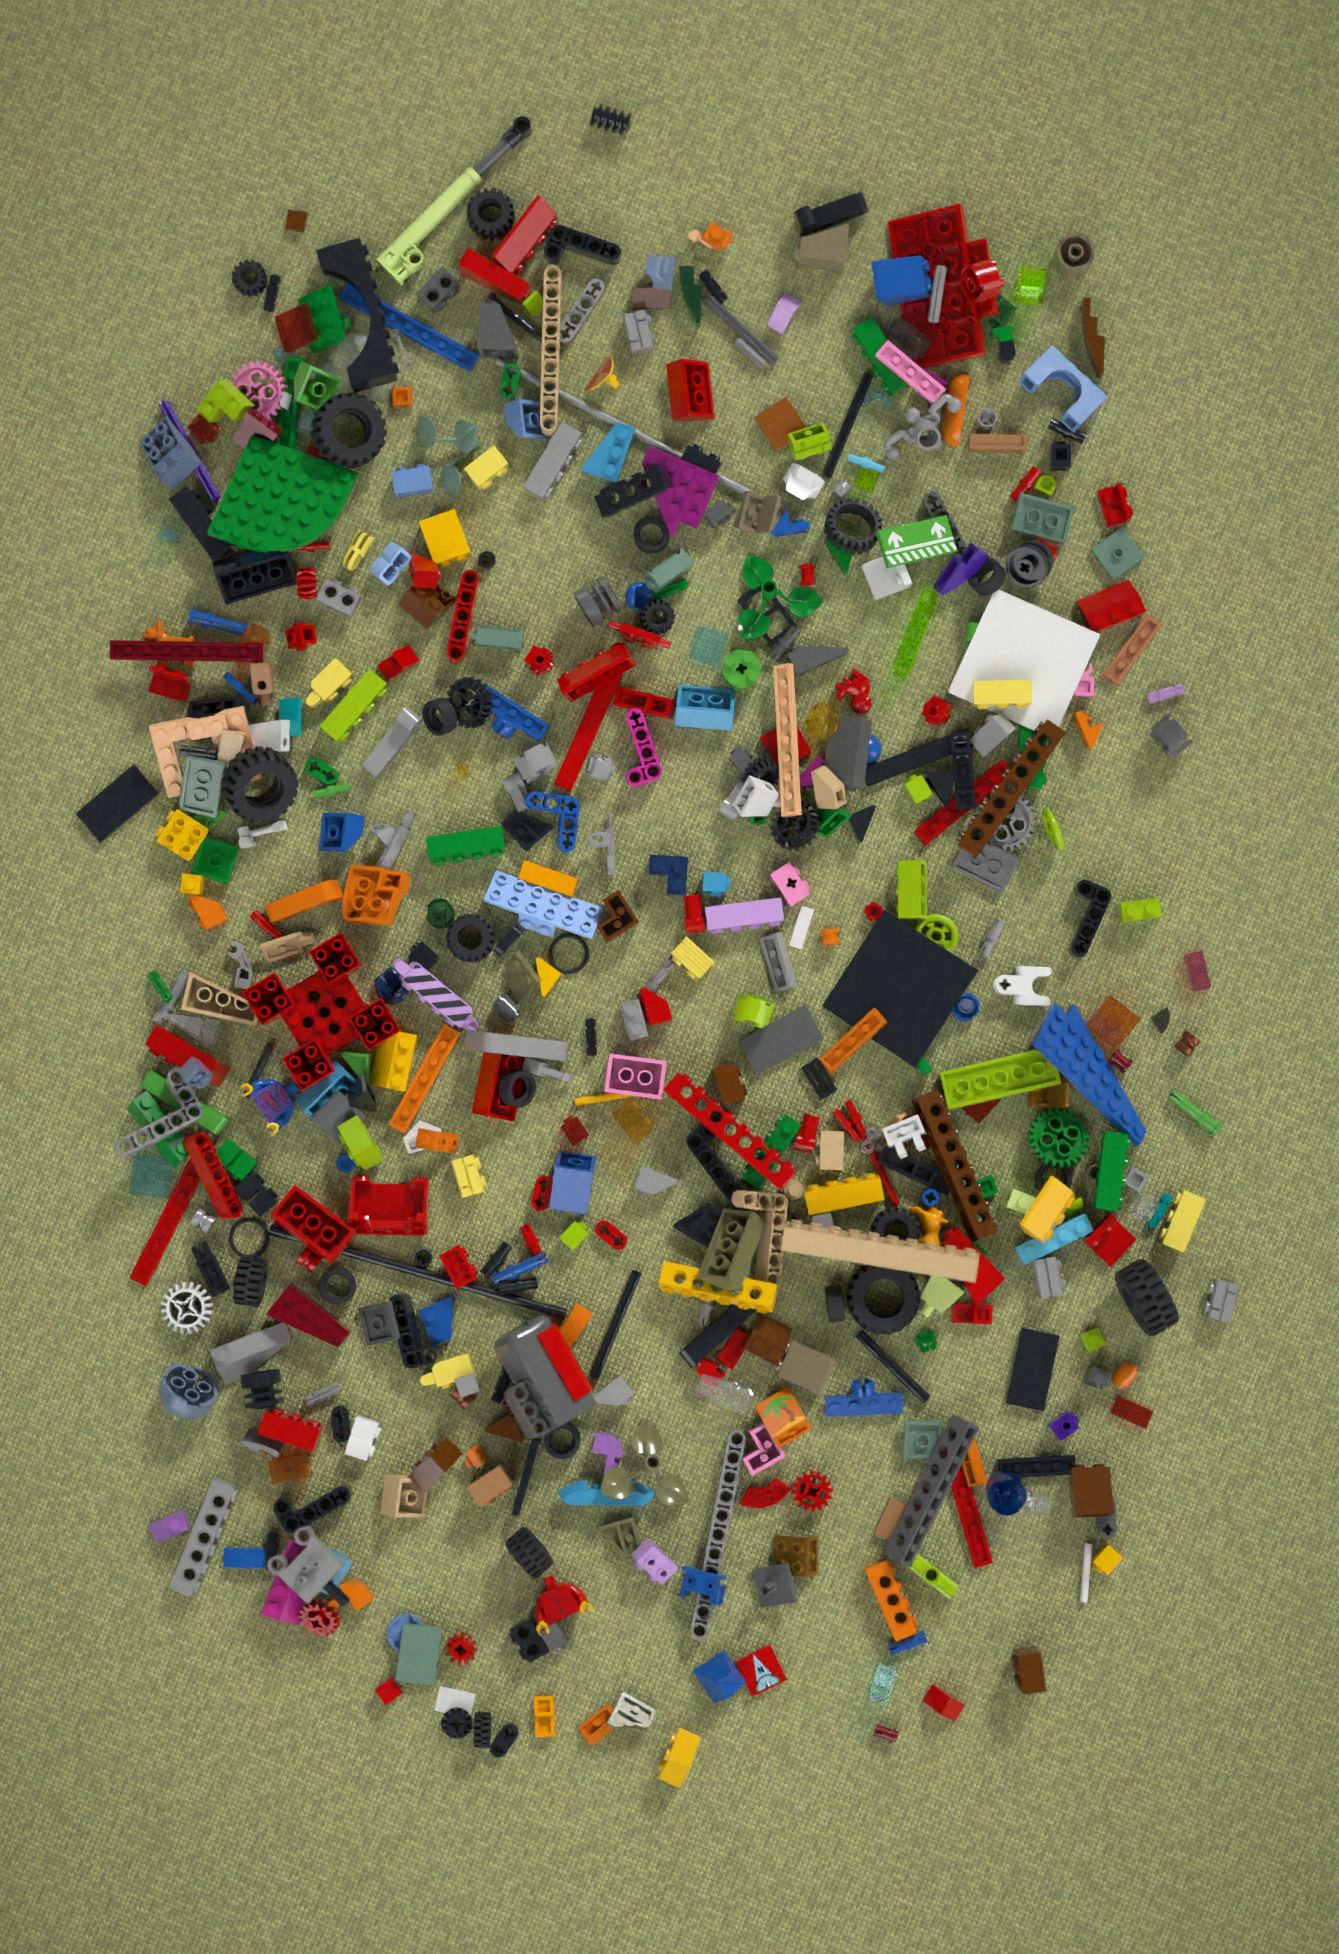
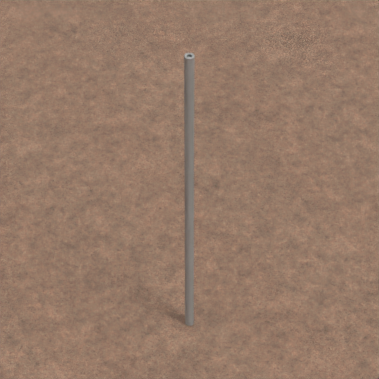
[495,357,750,495]

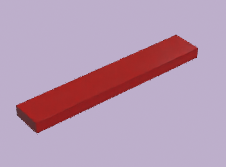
[913,759,1011,846]
[951,1464,993,1568]

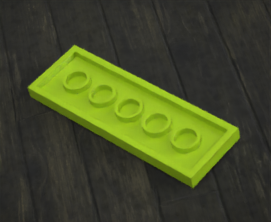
[940,1049,1062,1110]

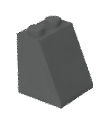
[478,300,519,359]

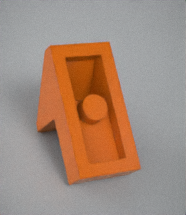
[1073,710,1104,750]

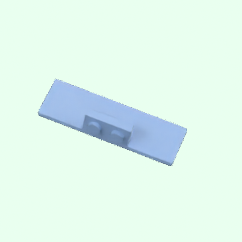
[484,871,603,939]

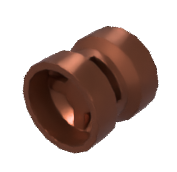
[1174,1031,1201,1057]
[450,1389,477,1410]

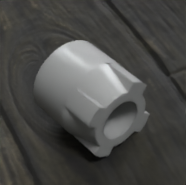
[831,479,851,500]

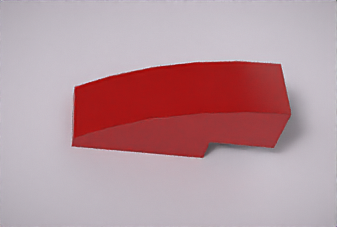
[613,687,677,720]

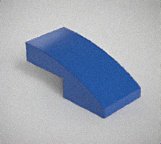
[223,1547,265,1568]

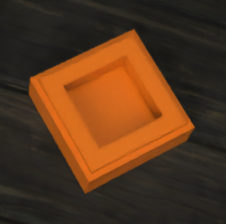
[392,386,412,408]

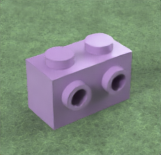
[631,1538,678,1585]

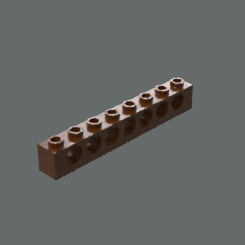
[956,719,1066,859]
[911,1089,998,1242]

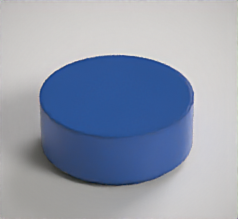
[336,1153,356,1173]

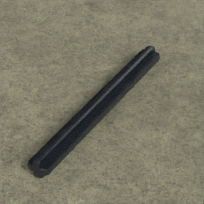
[822,372,873,478]
[590,1270,642,1379]

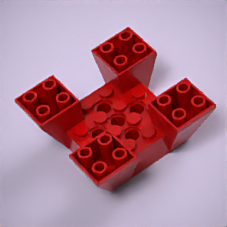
[242,932,402,1091]

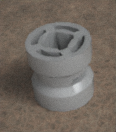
[976,408,997,431]
[190,1208,217,1234]

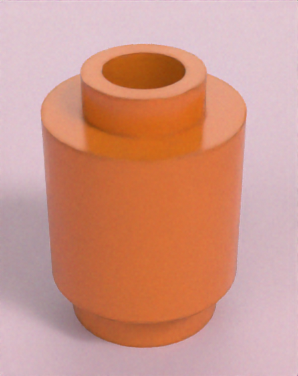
[1111,1361,1139,1390]

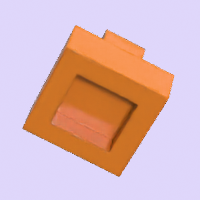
[463,1444,489,1469]

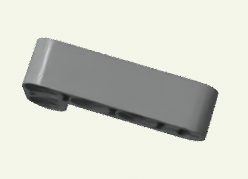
[361,706,423,778]

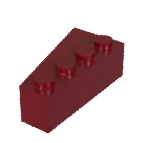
[265,1283,352,1348]

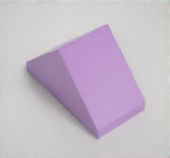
[767,293,802,335]

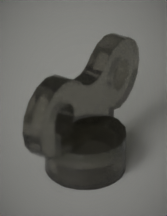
[860,1124,887,1155]

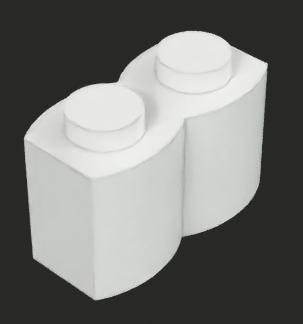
[345,1415,381,1461]

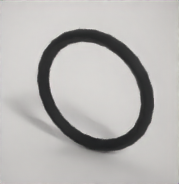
[548,934,589,974]
[229,1218,270,1258]

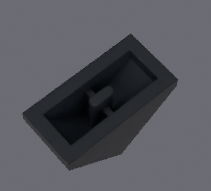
[924,770,954,808]
[848,805,876,843]
[348,1075,377,1112]

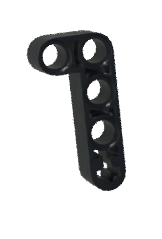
[793,192,869,237]
[544,225,621,265]
[1069,879,1112,958]
[389,1292,443,1368]
[273,1484,353,1533]

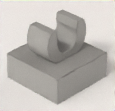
[1125,1166,1149,1193]

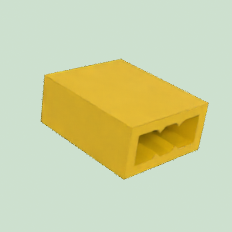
[419,509,471,569]

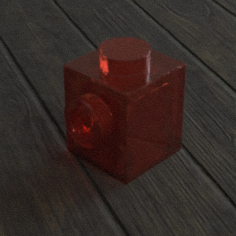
[187,414,222,444]
[561,1115,590,1146]

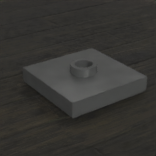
[358,1301,400,1346]

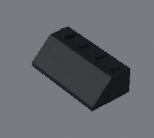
[212,550,297,605]

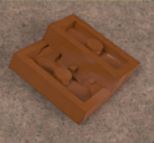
[754,397,806,451]

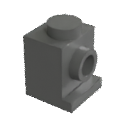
[704,499,735,531]
[729,746,754,777]
[1084,1365,1111,1389]

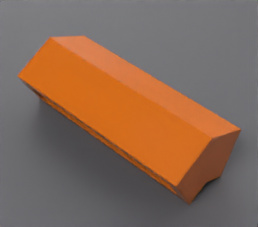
[962,1438,987,1487]

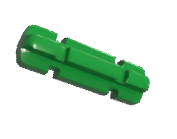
[652,578,689,600]
[148,970,173,1003]

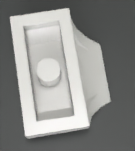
[783,463,825,500]

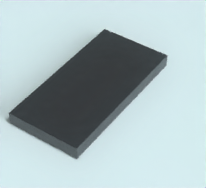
[75,764,159,843]
[1005,1327,1060,1412]

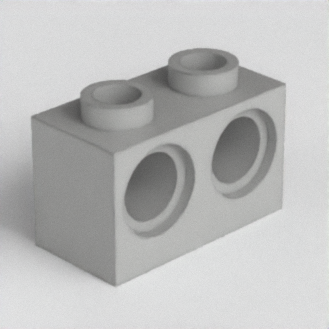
[316,579,362,619]

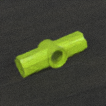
[907,1554,959,1599]

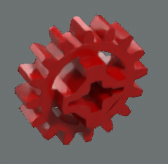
[791,1469,833,1512]
[298,1599,341,1637]

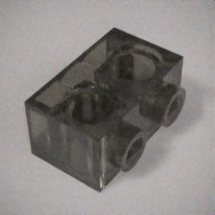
[885,320,932,359]

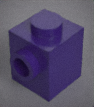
[1047,1410,1080,1441]

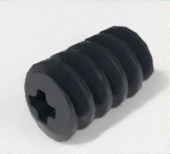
[590,104,631,135]

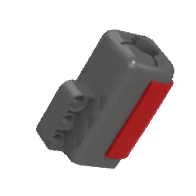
[494,1316,597,1439]

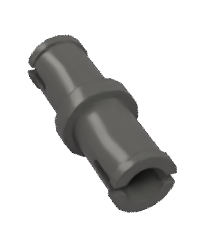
[769,625,801,663]

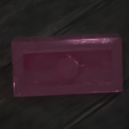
[1184,951,1211,992]

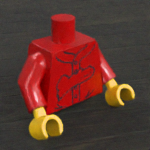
[535,1574,594,1636]

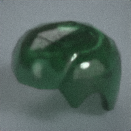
[426,898,455,929]

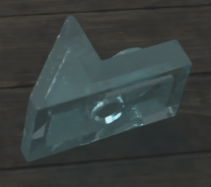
[868,1663,897,1705]

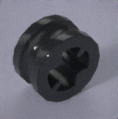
[478,551,496,570]
[414,1249,432,1267]

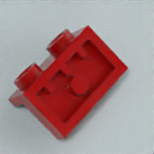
[1096,482,1133,528]
[438,1245,478,1290]

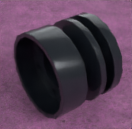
[240,1369,285,1410]

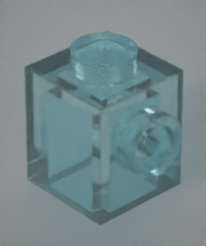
[297,411,316,437]

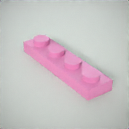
[875,340,946,404]

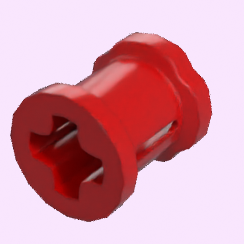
[799,564,816,586]

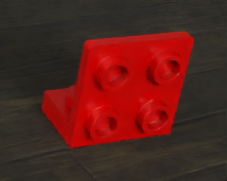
[148,664,192,703]
[1082,1213,1136,1267]

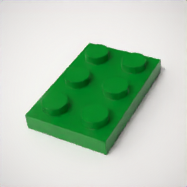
[297,286,346,354]

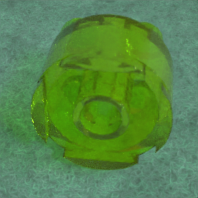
[1016,266,1046,307]

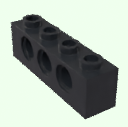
[594,464,674,518]

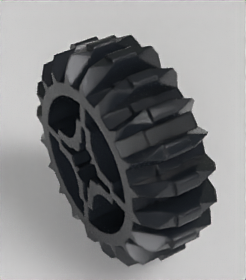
[445,677,495,728]
[770,801,821,851]

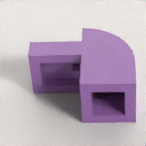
[592,1431,623,1474]

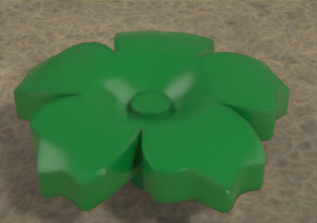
[914,1329,938,1353]

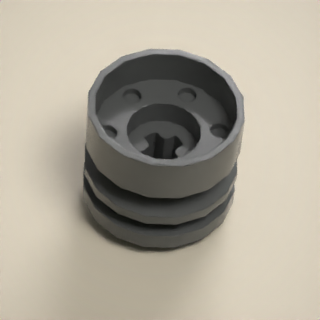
[573,576,621,628]

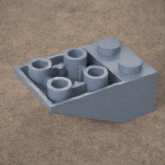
[140,416,201,488]

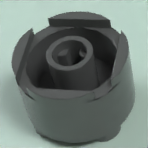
[1150,713,1193,758]

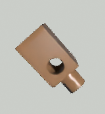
[250,662,275,705]

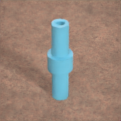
[847,454,885,473]

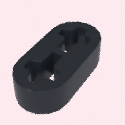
[493,924,524,957]
[331,1405,351,1443]
[490,1722,519,1758]

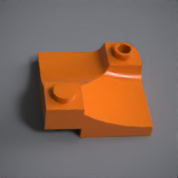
[342,865,411,926]

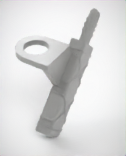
[370,812,414,870]
[588,812,616,876]

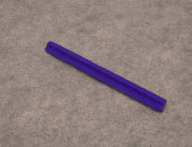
[159,400,221,502]

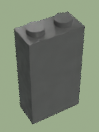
[824,717,872,792]

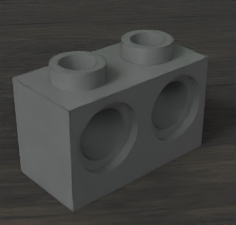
[416,266,460,313]

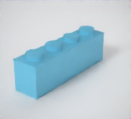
[1014,1213,1094,1265]

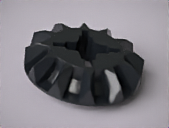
[441,1707,472,1739]

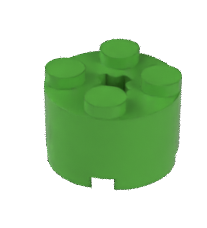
[722,650,761,691]

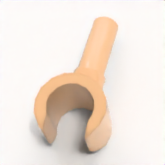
[687,230,712,250]

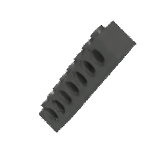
[884,1414,979,1567]

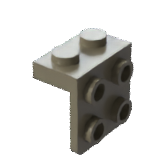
[735,491,781,535]

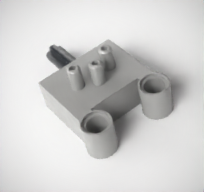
[268,1526,350,1607]

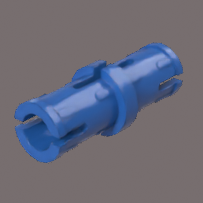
[887,1631,928,1655]

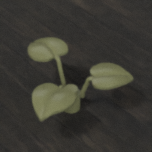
[600,1420,689,1506]

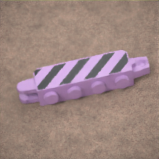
[392,958,479,1031]

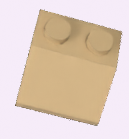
[380,1475,428,1518]

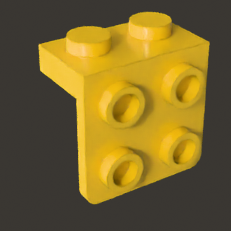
[155,808,208,860]

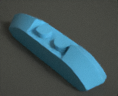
[558,1480,655,1505]

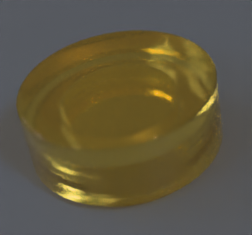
[454,761,470,781]

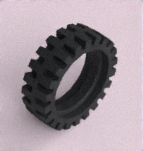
[824,498,883,555]

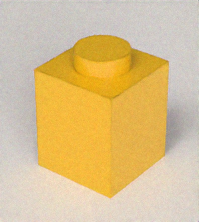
[180,873,205,896]
[1091,1543,1123,1575]

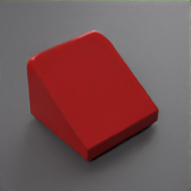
[375,1677,403,1706]

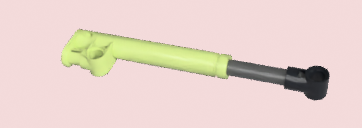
[375,116,532,287]

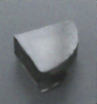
[1150,1007,1170,1034]

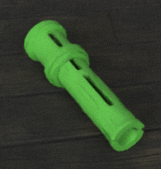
[1168,1090,1223,1137]

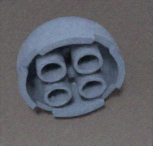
[159,1363,219,1419]

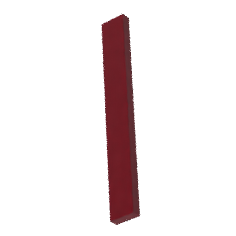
[109,640,264,663]

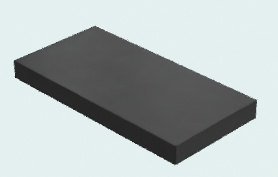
[738,1005,824,1075]

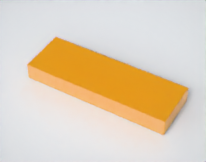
[518,860,578,897]

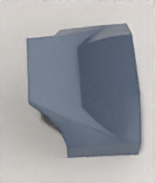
[645,255,676,290]

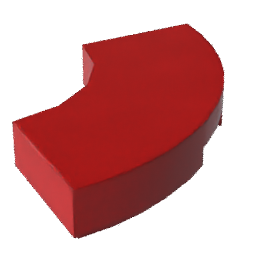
[739,1478,792,1508]

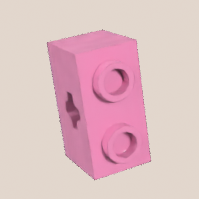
[770,862,811,908]

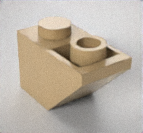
[811,766,847,809]

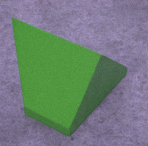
[341,1052,372,1083]

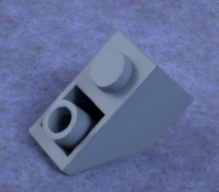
[179,1057,214,1089]

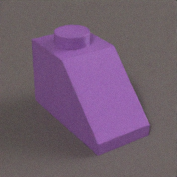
[148,1509,191,1543]

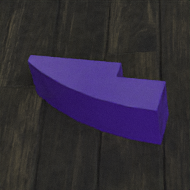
[933,543,990,595]

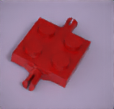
[608,621,672,650]

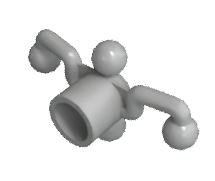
[884,394,962,460]

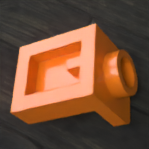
[701,222,733,252]

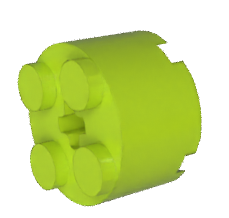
[732,991,775,1028]

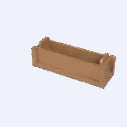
[968,431,1027,454]

